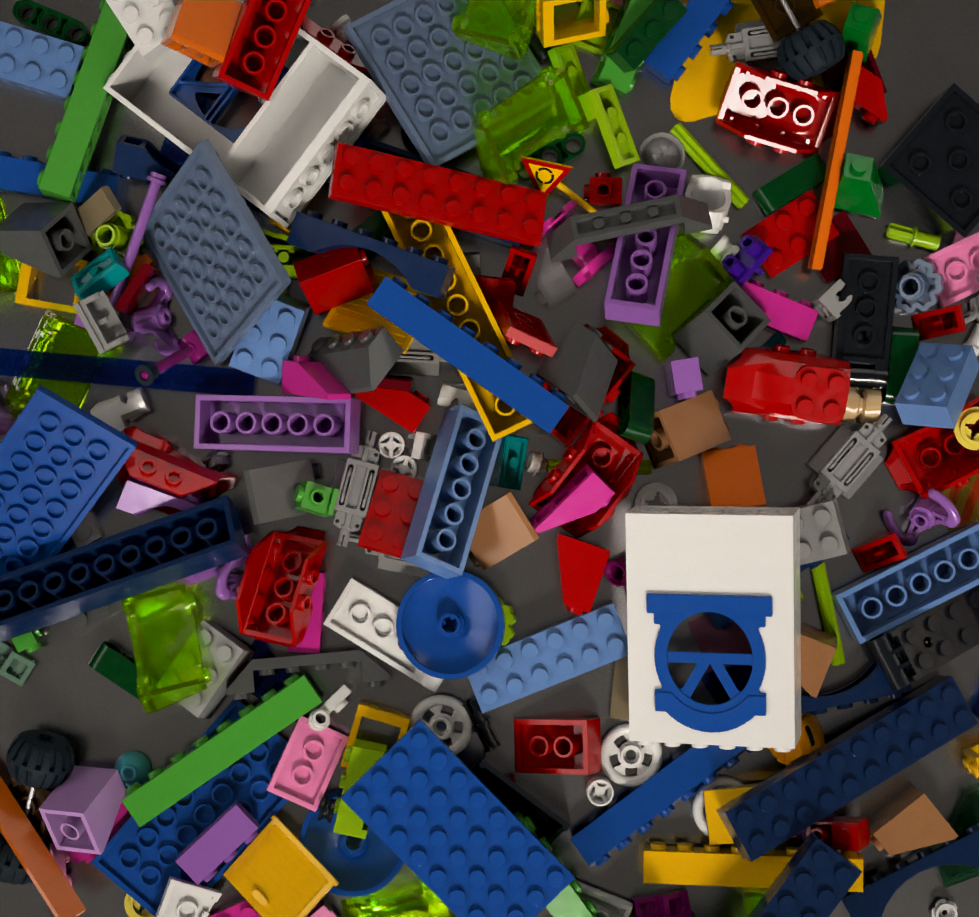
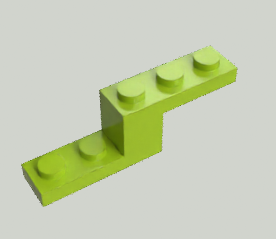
[547,43,640,169]

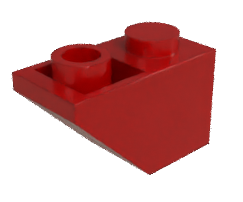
[838,66,888,125]
[806,816,870,851]

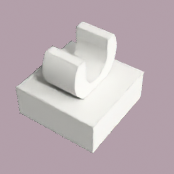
[405,431,437,461]

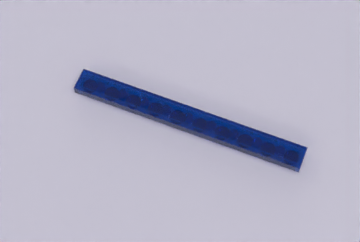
[0,348,254,396]

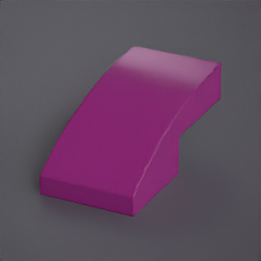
[631,889,692,917]

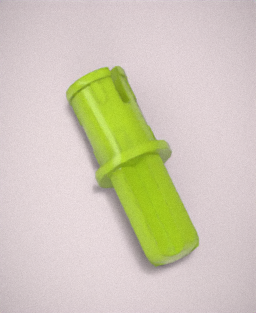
[886,222,941,252]

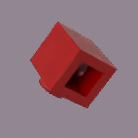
[583,172,622,208]

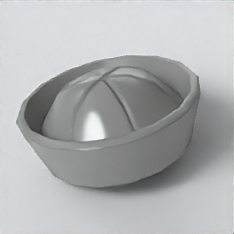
[638,132,685,169]

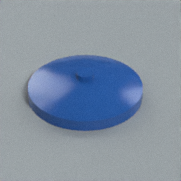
[396,572,505,679]
[300,789,404,898]

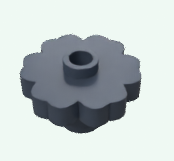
[895,258,944,313]

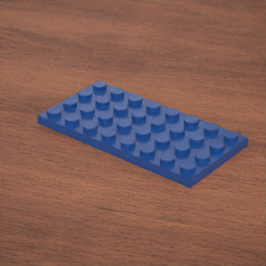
[0,385,138,575]
[91,700,288,917]
[341,719,575,917]

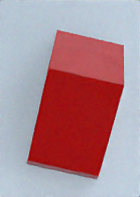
[501,245,538,296]
[912,304,966,341]
[852,531,908,573]

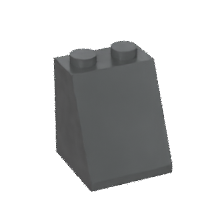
[0,202,92,278]
[673,281,771,376]
[536,322,618,423]
[243,458,321,525]

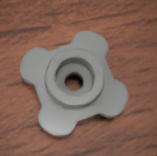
[202,450,231,472]

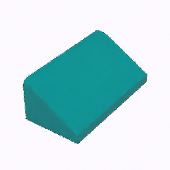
[70,247,130,300]
[489,434,529,490]

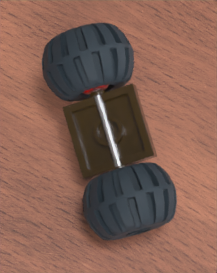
[751,0,845,82]
[0,729,75,885]

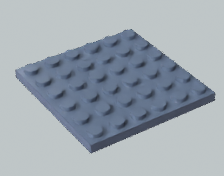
[343,0,559,166]
[143,139,292,365]

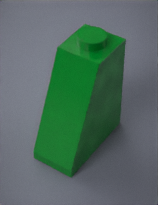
[843,2,882,65]
[834,152,884,218]

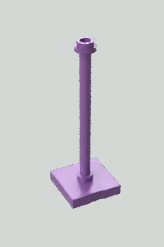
[74,171,167,343]

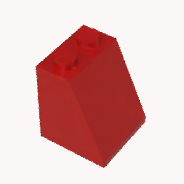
[555,532,611,616]

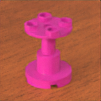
[542,200,615,288]

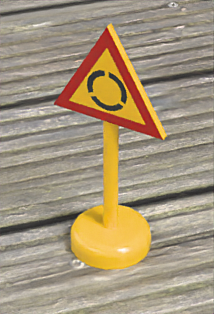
[521,155,615,241]

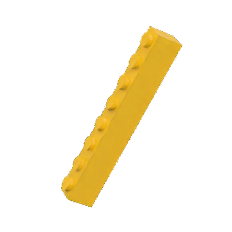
[643,841,863,892]

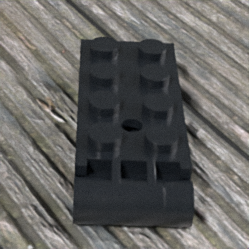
[832,253,899,389]
[867,585,979,691]

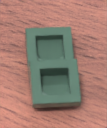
[0,641,36,687]

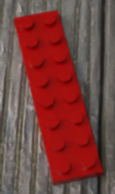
[328,142,547,247]

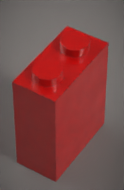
[293,247,377,315]

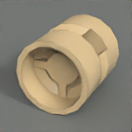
[843,386,882,424]

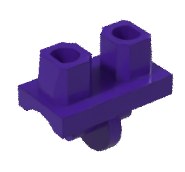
[721,234,773,287]

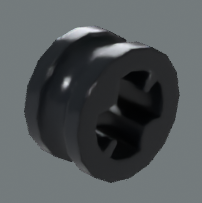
[318,796,336,823]

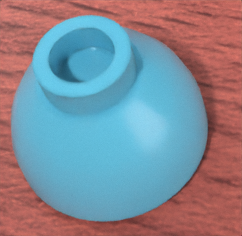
[114,751,151,788]

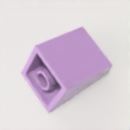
[39,765,125,855]

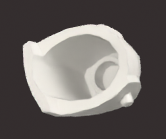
[685,174,731,234]

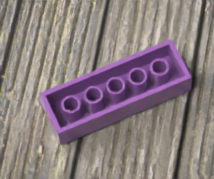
[604,163,687,327]
[194,394,361,454]

